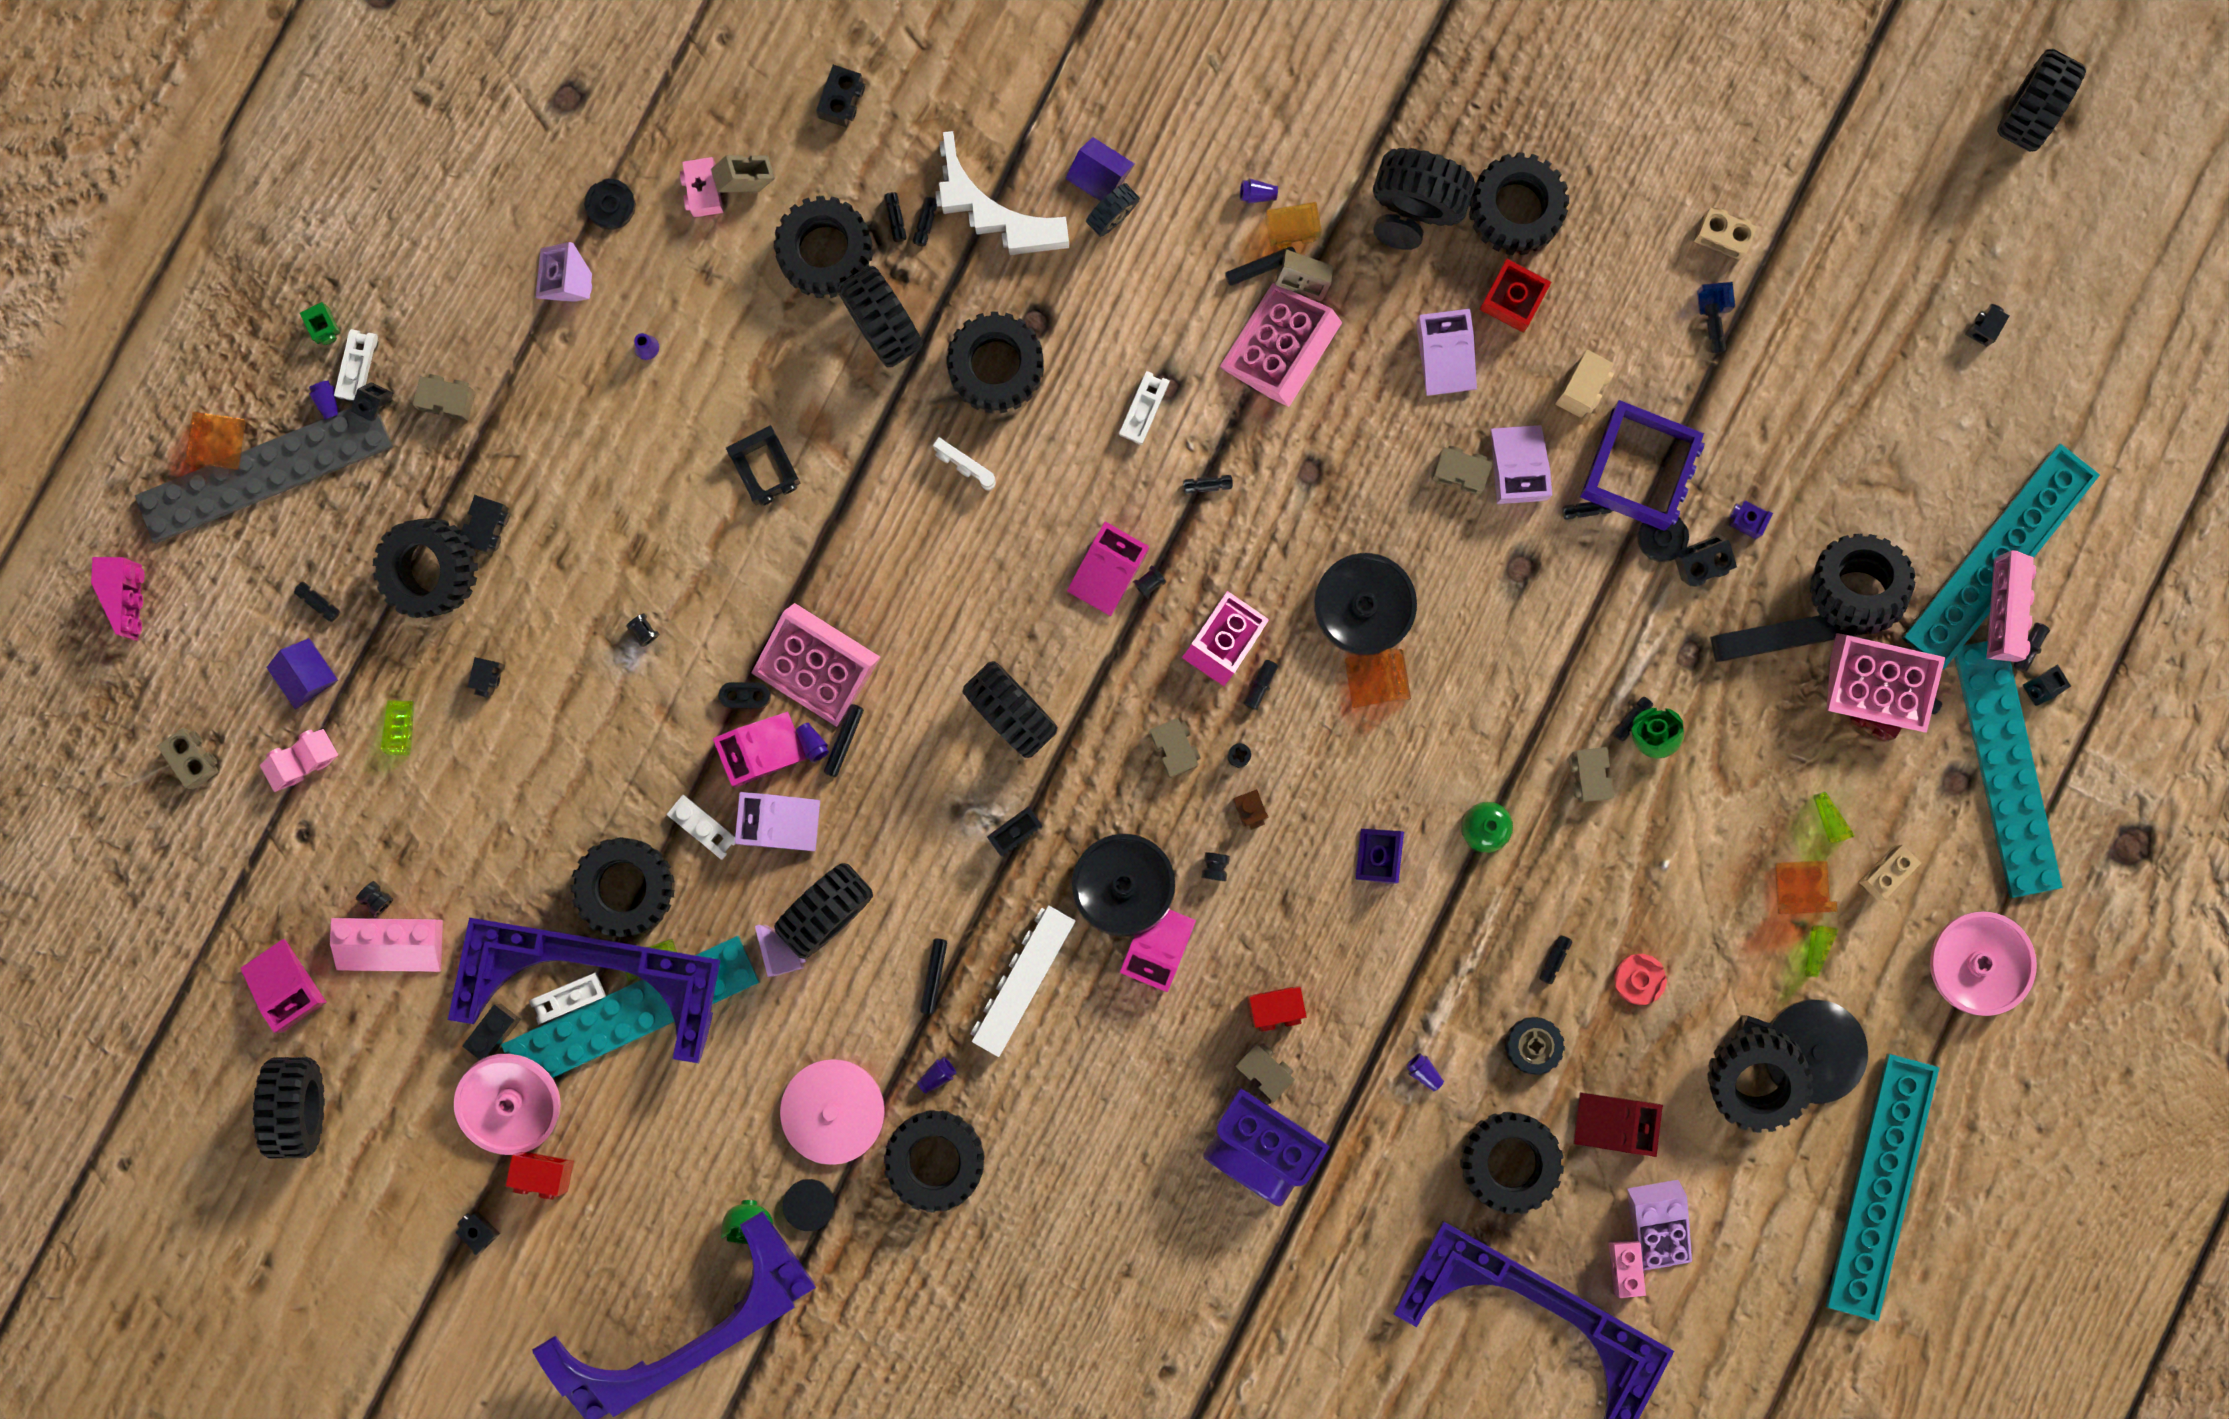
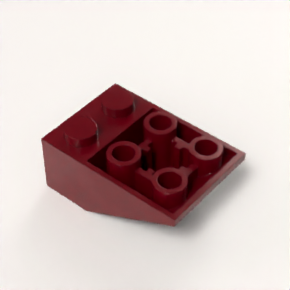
[1573,1092,1663,1157]

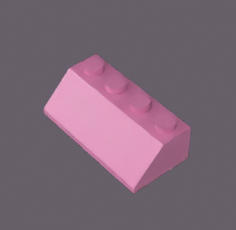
[1987,551,2036,662]
[330,918,443,972]

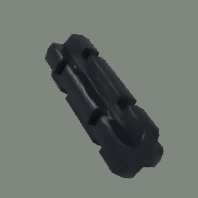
[884,192,907,242]
[913,197,937,246]
[1705,303,1726,353]
[1183,475,1233,494]
[1562,502,1613,520]
[294,582,340,622]
[1613,697,1653,741]
[1539,935,1572,984]

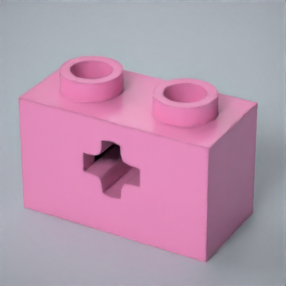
[680,157,724,217]
[1608,1239,1646,1298]

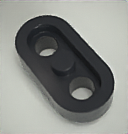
[718,682,771,709]

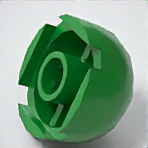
[1632,707,1684,759]
[1461,802,1513,853]
[721,1200,773,1244]

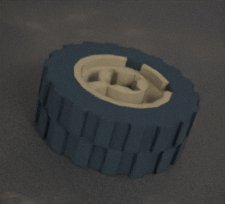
[1086,183,1140,237]
[1505,1017,1565,1075]

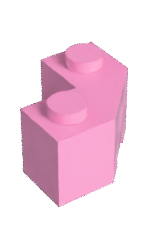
[260,729,338,792]

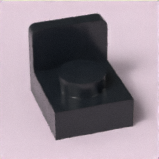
[351,382,394,421]
[2023,664,2071,706]

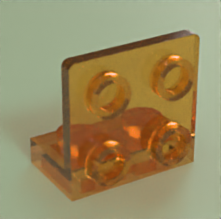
[185,412,246,470]
[1345,649,1411,708]
[1775,861,1838,914]

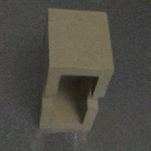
[711,155,775,192]
[413,374,475,421]
[1432,446,1492,496]
[1149,718,1201,778]
[1569,747,1614,803]
[1234,1043,1295,1102]

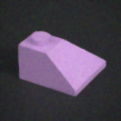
[536,242,592,302]
[755,925,806,977]

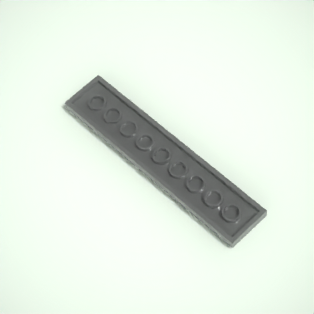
[135,408,393,543]

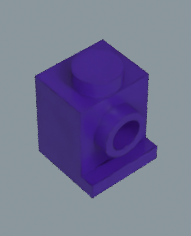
[1729,500,1773,539]

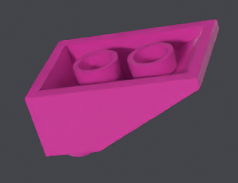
[1182,591,1269,686]

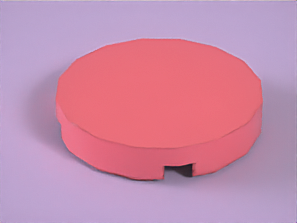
[1614,954,1667,1005]

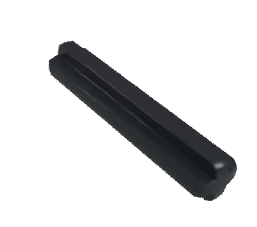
[1225,246,1296,286]
[824,704,864,777]
[920,938,947,1015]

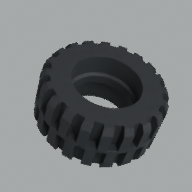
[1997,49,2086,152]
[1373,148,1475,226]
[1469,153,1569,255]
[774,196,873,298]
[837,266,923,367]
[946,312,1044,414]
[372,518,478,618]
[1810,533,1916,634]
[962,661,1058,758]
[570,837,675,937]
[774,863,873,959]
[1707,1027,1813,1133]
[253,1057,325,1159]
[884,1110,985,1213]
[1460,1112,1564,1214]

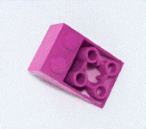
[1067,521,1149,616]
[91,557,145,641]
[713,712,807,788]
[1119,909,1196,992]
[240,939,327,1033]

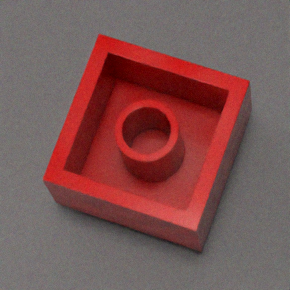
[1479,259,1552,333]
[1246,986,1307,1032]
[506,1152,574,1200]

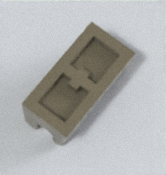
[1275,249,1333,301]

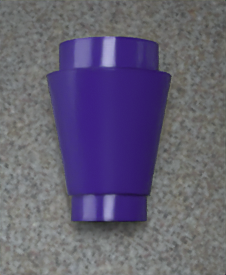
[1240,178,1278,204]
[634,333,659,360]
[309,381,338,420]
[796,723,829,762]
[1406,1053,1444,1092]
[917,1057,956,1094]

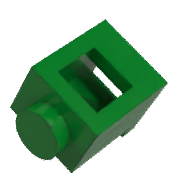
[300,302,341,345]

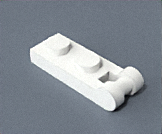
[334,329,378,401]
[1119,371,1170,445]
[933,437,996,490]
[666,795,735,859]
[529,973,606,1025]

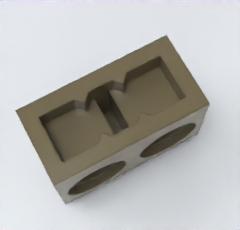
[157,728,219,790]

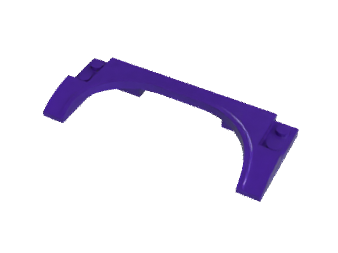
[448,917,721,1064]
[532,1211,816,1419]
[1393,1221,1674,1419]

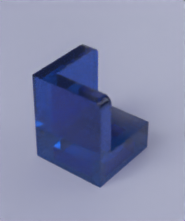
[1697,282,1735,315]

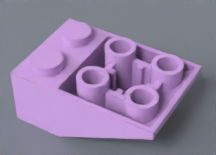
[1416,309,1477,396]
[1491,425,1552,504]
[735,792,820,851]
[1627,1180,1692,1271]

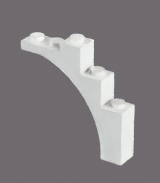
[935,131,1069,255]

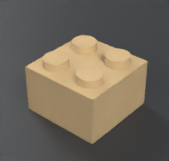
[1555,350,1614,418]

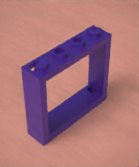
[1580,400,1705,531]

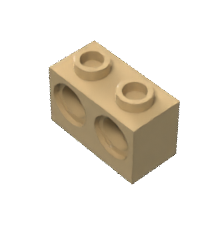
[1694,207,1757,260]
[1859,845,1921,900]

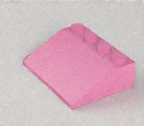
[1220,283,1342,407]
[751,603,880,727]
[1827,633,1945,733]

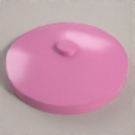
[1930,912,2037,1016]
[454,1054,561,1155]
[780,1059,885,1164]

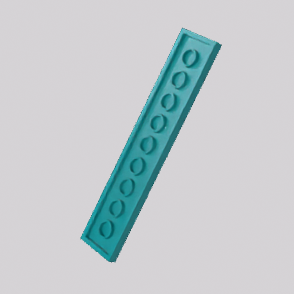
[1902,443,2100,670]
[1954,641,2063,898]
[501,936,760,1078]
[1825,1053,1940,1322]

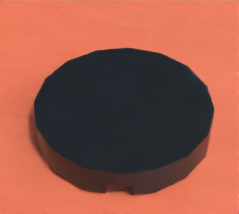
[584,178,636,230]
[1373,214,1424,250]
[1637,511,1689,562]
[783,1179,835,1231]

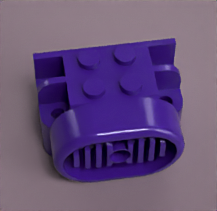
[1203,1086,1330,1207]

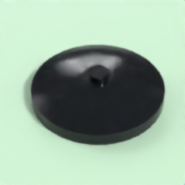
[1314,553,1417,656]
[1072,834,1176,937]
[1764,1000,1868,1104]

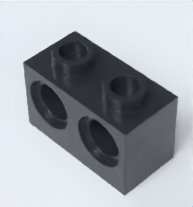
[816,64,866,128]
[1673,534,1737,587]

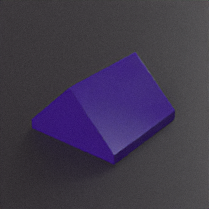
[1066,137,1135,202]
[266,638,338,709]
[1355,828,1404,884]

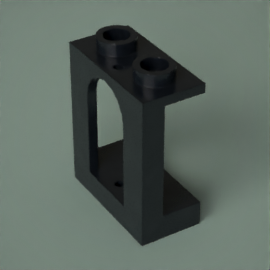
[726,425,801,506]

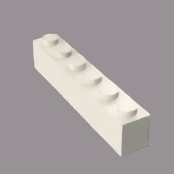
[971,905,1076,1057]

